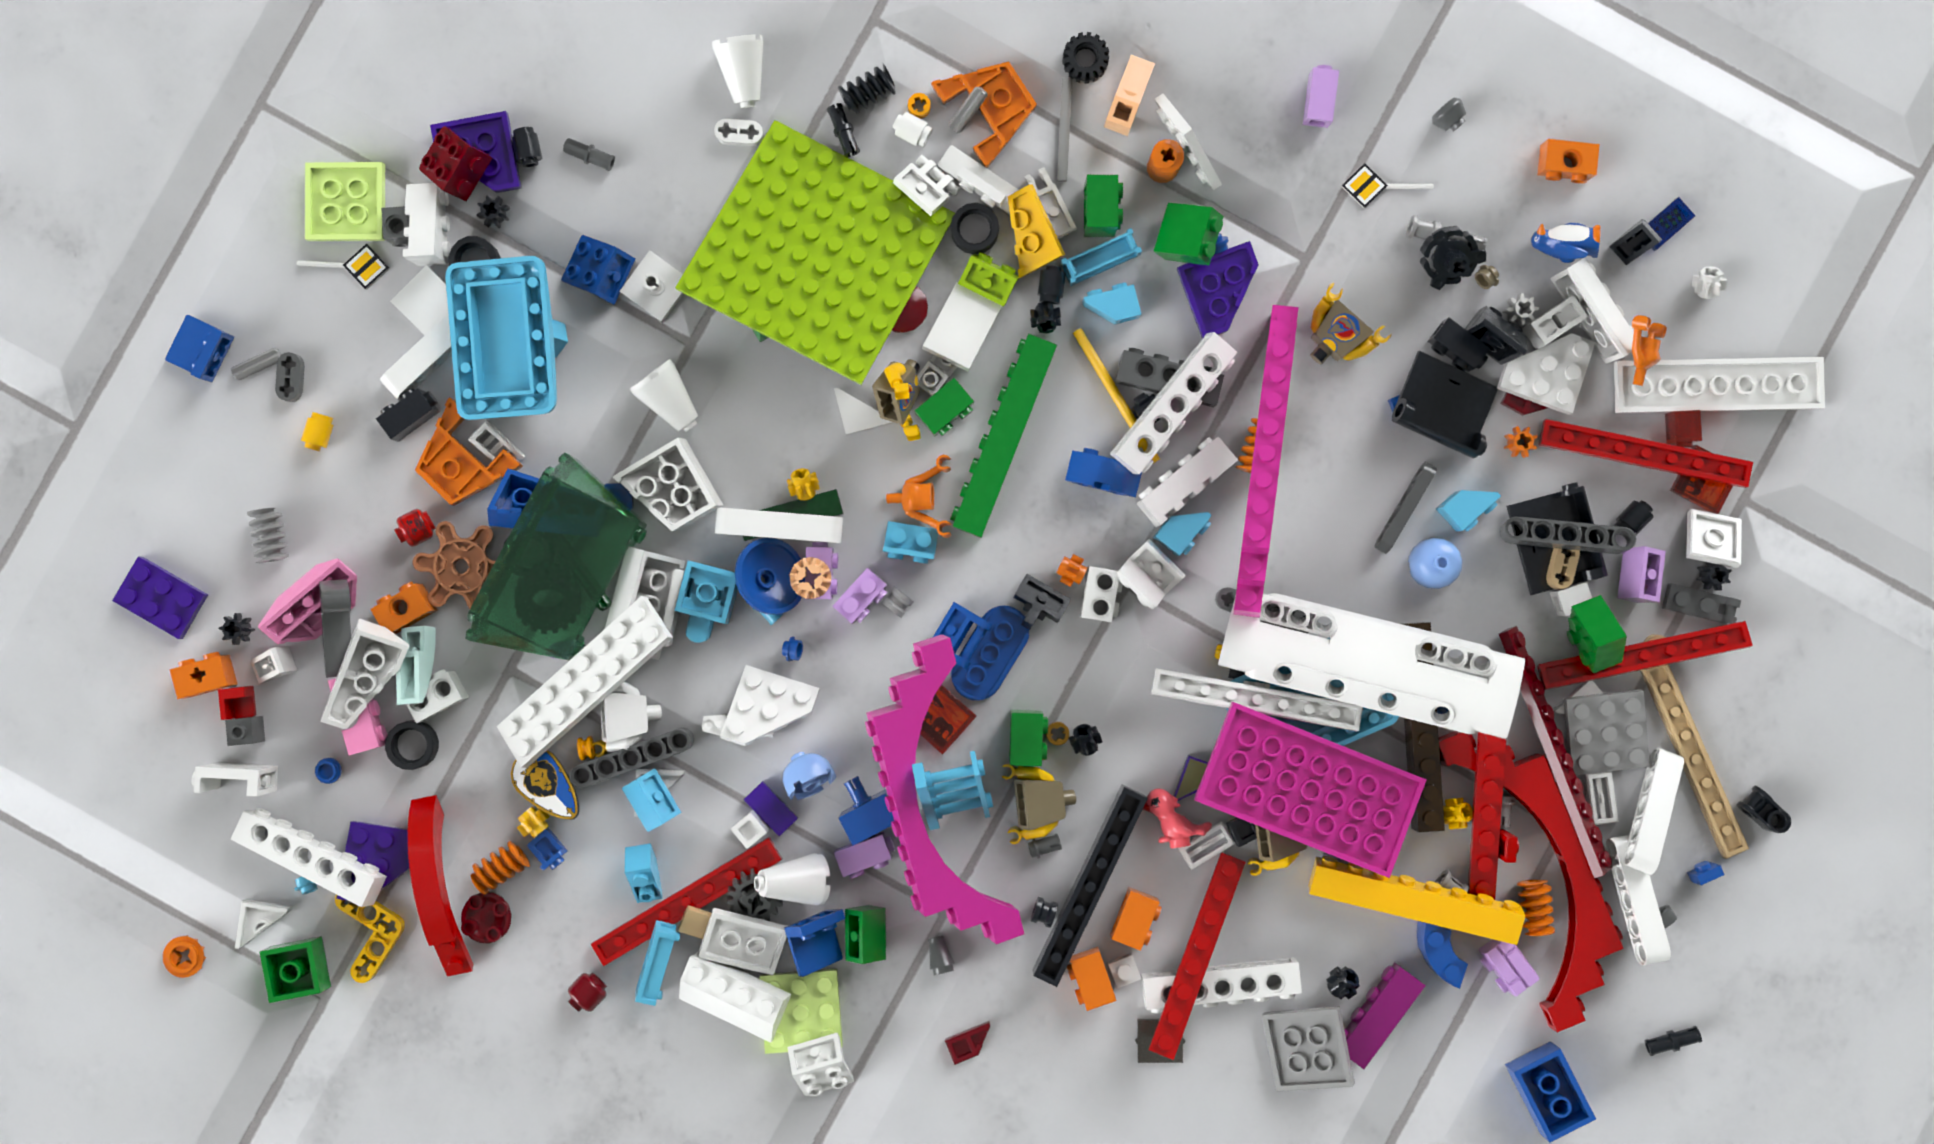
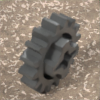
[727,869,783,921]

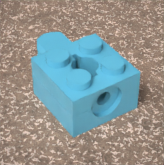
[675,560,738,643]

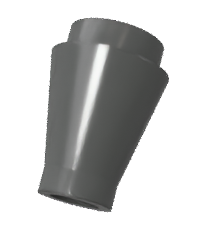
[928,935,955,975]

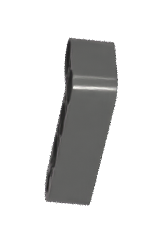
[319,579,351,678]

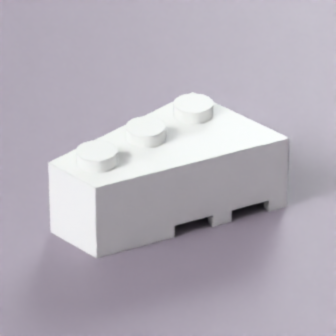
[403,183,451,266]

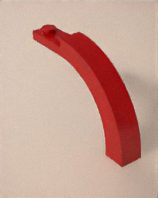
[408,795,474,977]

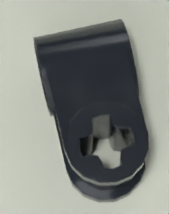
[1736,785,1792,833]

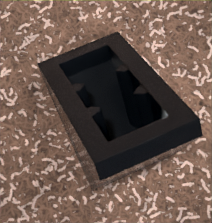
[1609,219,1662,265]

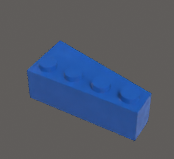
[487,469,607,537]

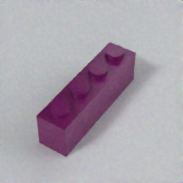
[1344,962,1426,1069]

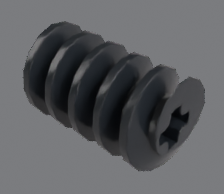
[838,64,896,114]

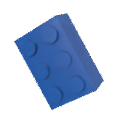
[1505,1041,1596,1143]

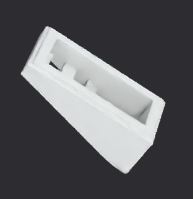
[468,420,525,462]

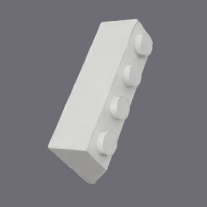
[1550,258,1634,364]
[605,546,685,660]
[679,952,791,1042]

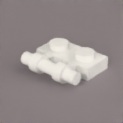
[893,155,960,216]

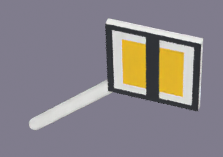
[1341,163,1434,209]
[296,243,390,290]

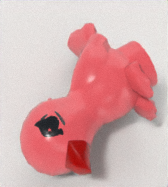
[1143,788,1212,848]

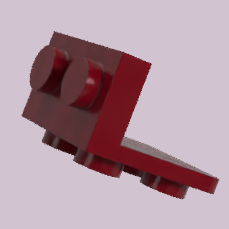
[419,126,492,202]

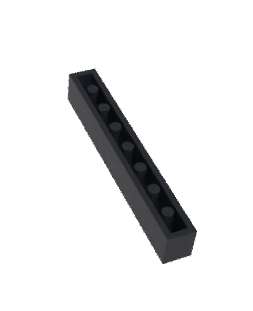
[1032,784,1148,987]

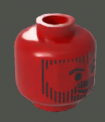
[394,509,436,547]

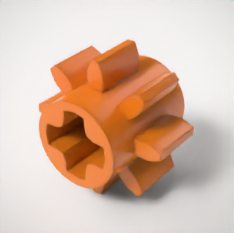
[1504,426,1538,458]
[1056,554,1088,586]

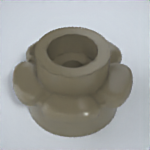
[1475,265,1499,289]

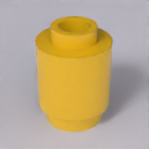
[300,412,334,452]

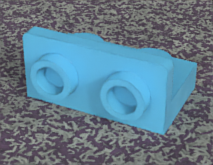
[883,521,938,564]

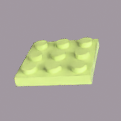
[305,162,385,241]
[759,969,843,1054]

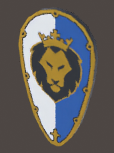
[511,750,579,820]

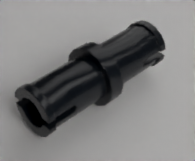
[827,103,860,157]
[1644,1026,1702,1056]

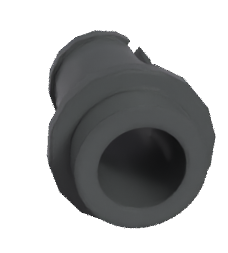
[1028,834,1062,859]

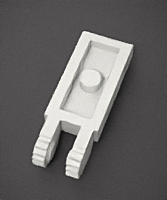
[1024,167,1077,240]

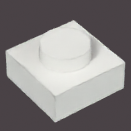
[1108,953,1142,988]

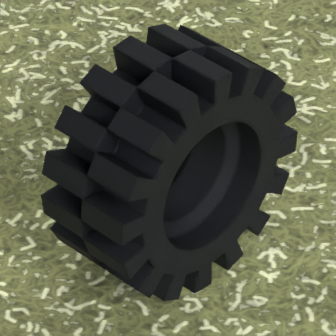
[1062,32,1109,84]

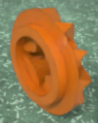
[163,935,206,978]

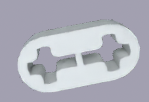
[714,119,764,147]

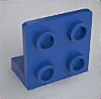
[561,235,636,305]
[165,315,235,382]
[784,909,845,977]

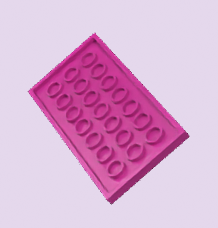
[1194,702,1426,878]

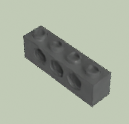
[1115,348,1224,408]

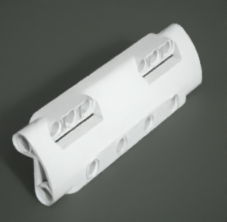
[1218,593,1525,739]

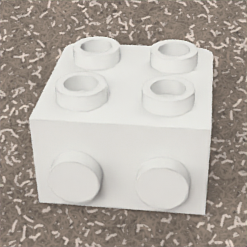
[1117,539,1185,609]

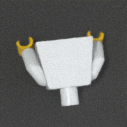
[592,682,662,757]

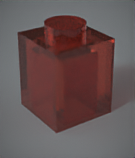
[1665,410,1702,448]

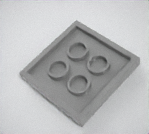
[1563,689,1650,775]
[1262,1006,1355,1091]

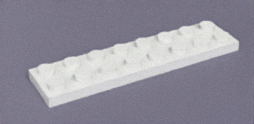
[1614,357,1825,413]
[497,596,673,768]

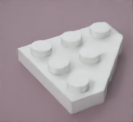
[1155,93,1222,190]
[1497,333,1596,415]
[720,665,819,746]

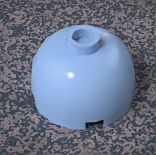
[1408,538,1462,589]
[783,752,836,800]

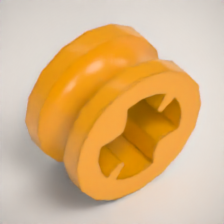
[908,93,931,119]
[577,736,596,760]

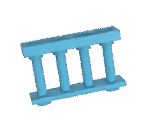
[912,751,993,830]

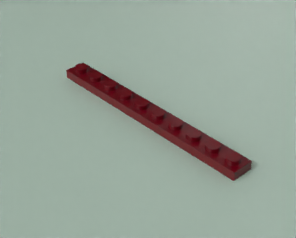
[1499,626,1612,878]

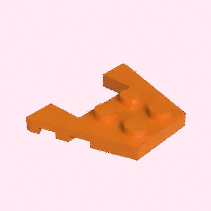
[931,61,1037,168]
[415,397,523,506]

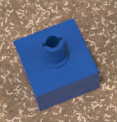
[838,776,894,846]

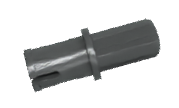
[563,138,615,171]

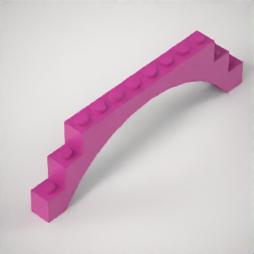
[1233,305,1299,618]
[865,635,1024,945]

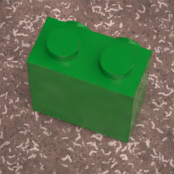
[1154,202,1224,266]

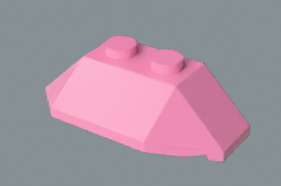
[258,558,357,644]

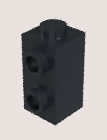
[1427,317,1490,372]
[376,388,440,442]

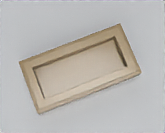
[678,905,711,939]

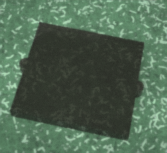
[1135,1019,1185,1063]

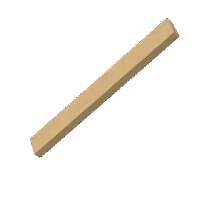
[1640,665,1749,859]

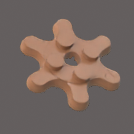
[413,521,509,611]

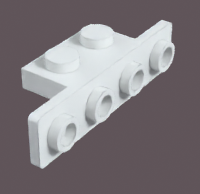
[938,145,1019,215]

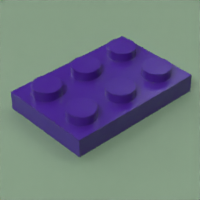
[112,556,208,639]

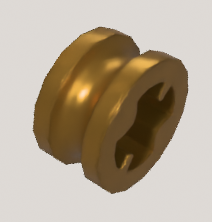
[1046,722,1069,745]

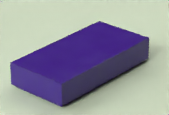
[743,781,798,836]

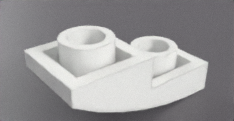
[917,355,958,396]

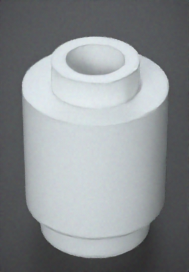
[893,112,933,147]

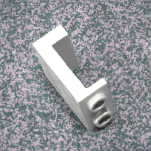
[192,762,278,796]

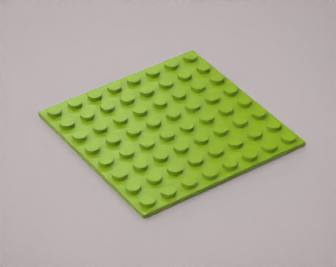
[675,120,955,385]

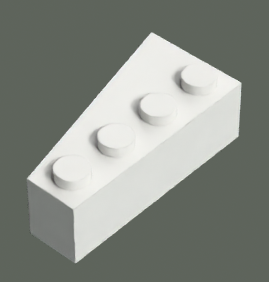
[1136,436,1238,527]

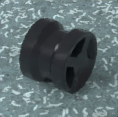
[1030,897,1058,928]

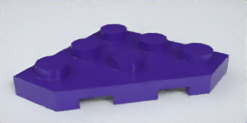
[430,111,522,193]
[1177,241,1259,339]
[336,821,410,901]

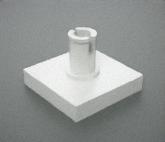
[619,250,684,323]

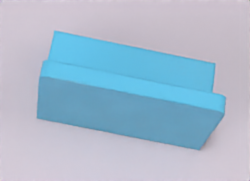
[622,768,682,832]

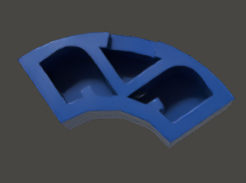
[1065,448,1142,498]
[1417,921,1468,989]

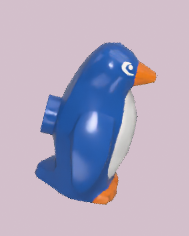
[1531,223,1601,263]

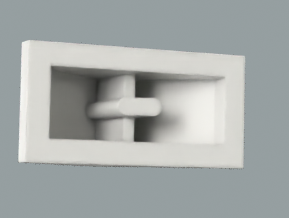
[250,646,298,684]

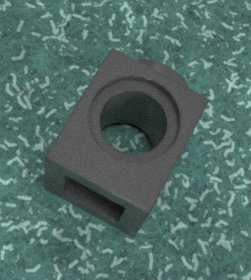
[381,206,409,247]
[225,716,265,746]

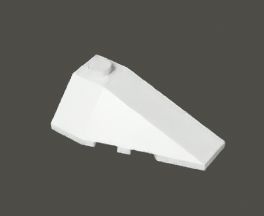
[320,619,409,729]

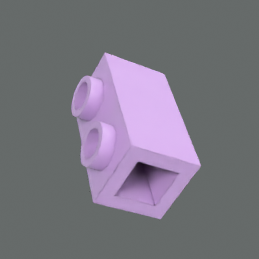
[1302,65,1339,128]
[805,542,838,599]
[834,831,895,879]

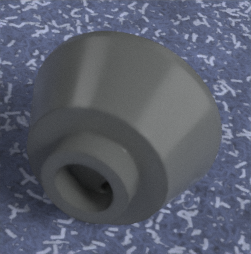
[1432,97,1466,132]

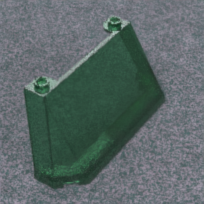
[465,452,647,661]

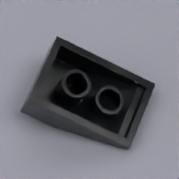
[1465,306,1528,365]

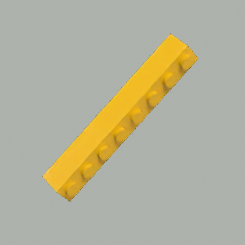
[1308,856,1526,945]

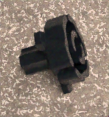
[1420,226,1486,290]

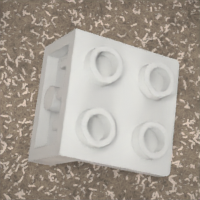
[787,1033,854,1096]

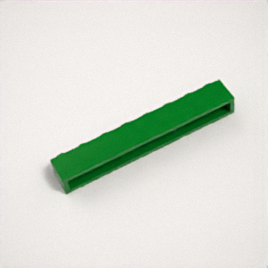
[950,333,1057,538]

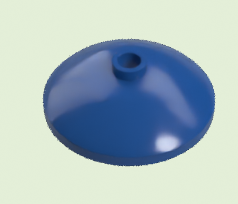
[735,538,805,615]

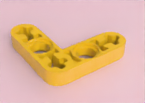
[335,894,405,983]

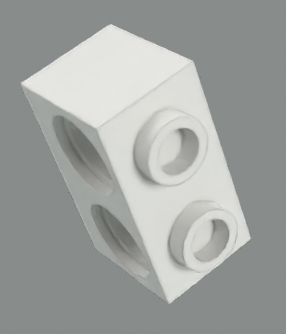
[1522,295,1588,349]
[1080,566,1123,622]
[406,669,469,723]

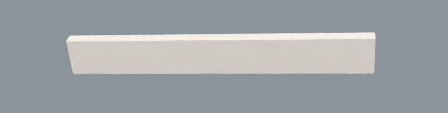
[1151,668,1363,732]

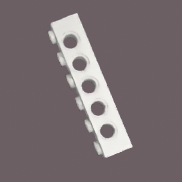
[1110,332,1238,474]
[231,808,387,907]
[1141,957,1302,1013]

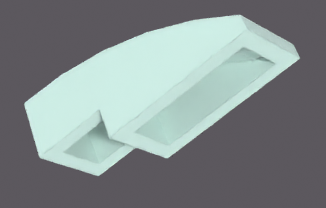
[396,626,436,705]

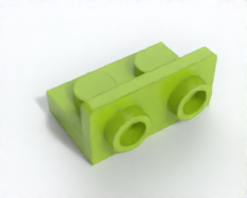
[958,252,1019,307]

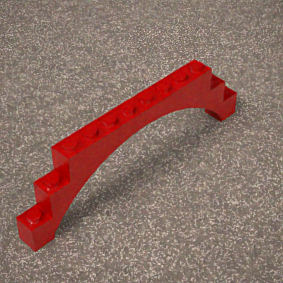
[1439,731,1624,1033]

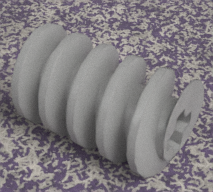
[247,508,289,563]

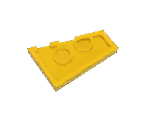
[1007,184,1065,278]

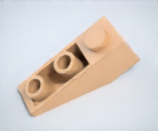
[1104,55,1155,136]

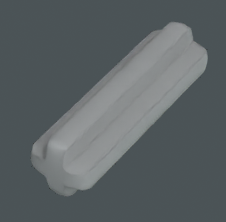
[949,87,988,133]
[231,348,281,380]

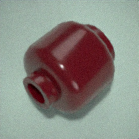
[568,972,607,1012]

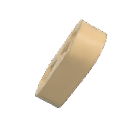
[1546,548,1580,590]

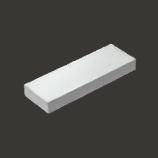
[662,569,685,647]

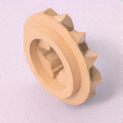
[790,557,831,599]

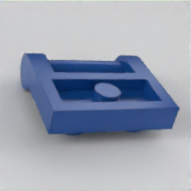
[933,602,993,670]

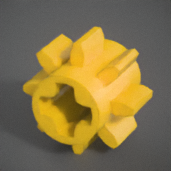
[787,468,820,500]
[1443,797,1473,830]
[517,806,550,838]

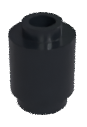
[512,127,542,167]
[1037,265,1066,304]
[1614,500,1654,536]

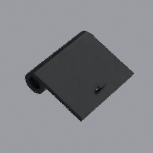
[1392,351,1498,459]
[1506,482,1608,595]

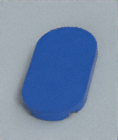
[951,606,1029,700]

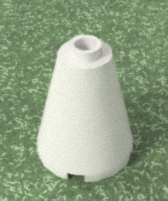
[712,34,764,108]
[630,359,698,432]
[754,853,830,906]

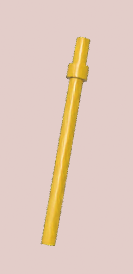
[1073,328,1160,464]

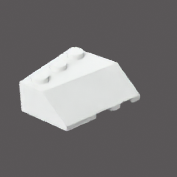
[613,438,724,531]

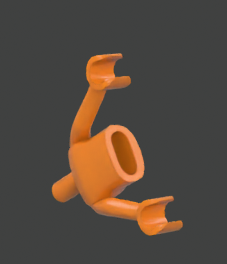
[1632,315,1667,386]
[886,454,952,538]

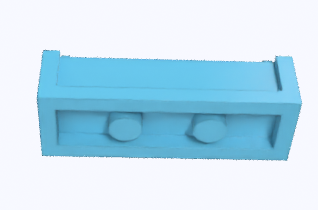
[1060,228,1142,286]
[635,920,680,1006]

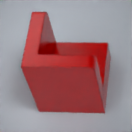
[218,686,256,720]

